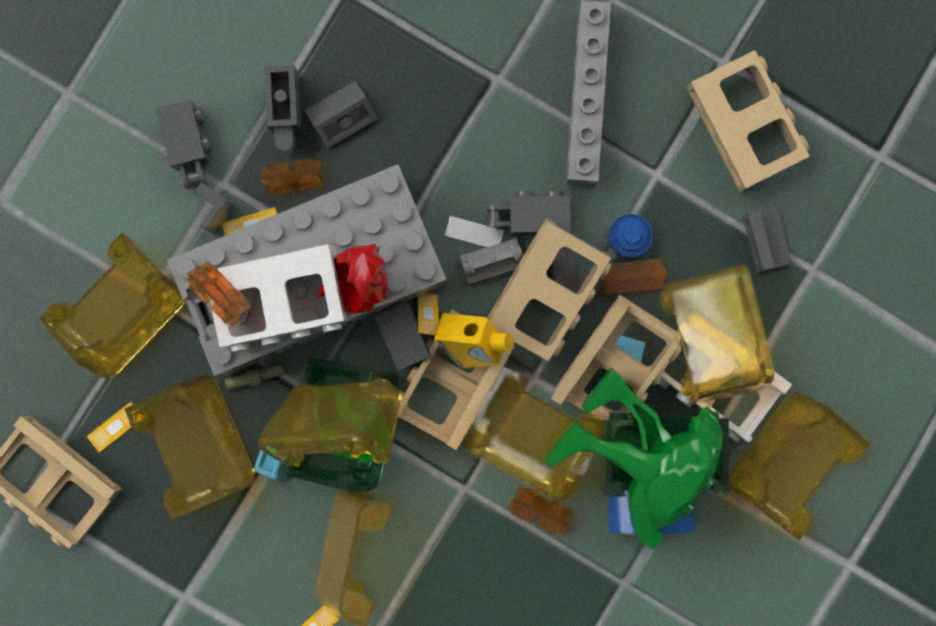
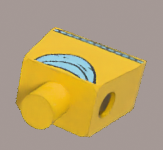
[434,313,514,368]

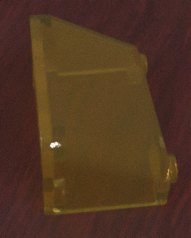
[39,232,186,378]
[660,265,774,404]
[462,367,609,500]
[124,375,255,520]
[258,378,402,467]
[726,392,871,541]
[315,488,396,626]

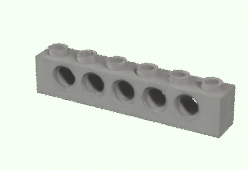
[566,0,611,186]

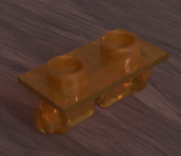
[261,157,325,194]
[604,258,666,295]
[187,261,253,326]
[508,485,572,535]

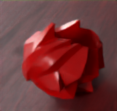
[317,244,388,313]

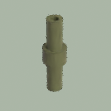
[225,363,286,391]

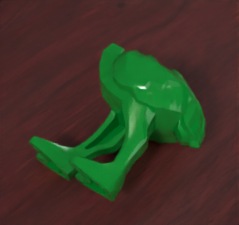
[544,368,723,550]

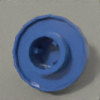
[608,214,653,258]

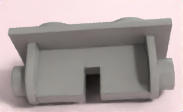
[460,238,523,284]

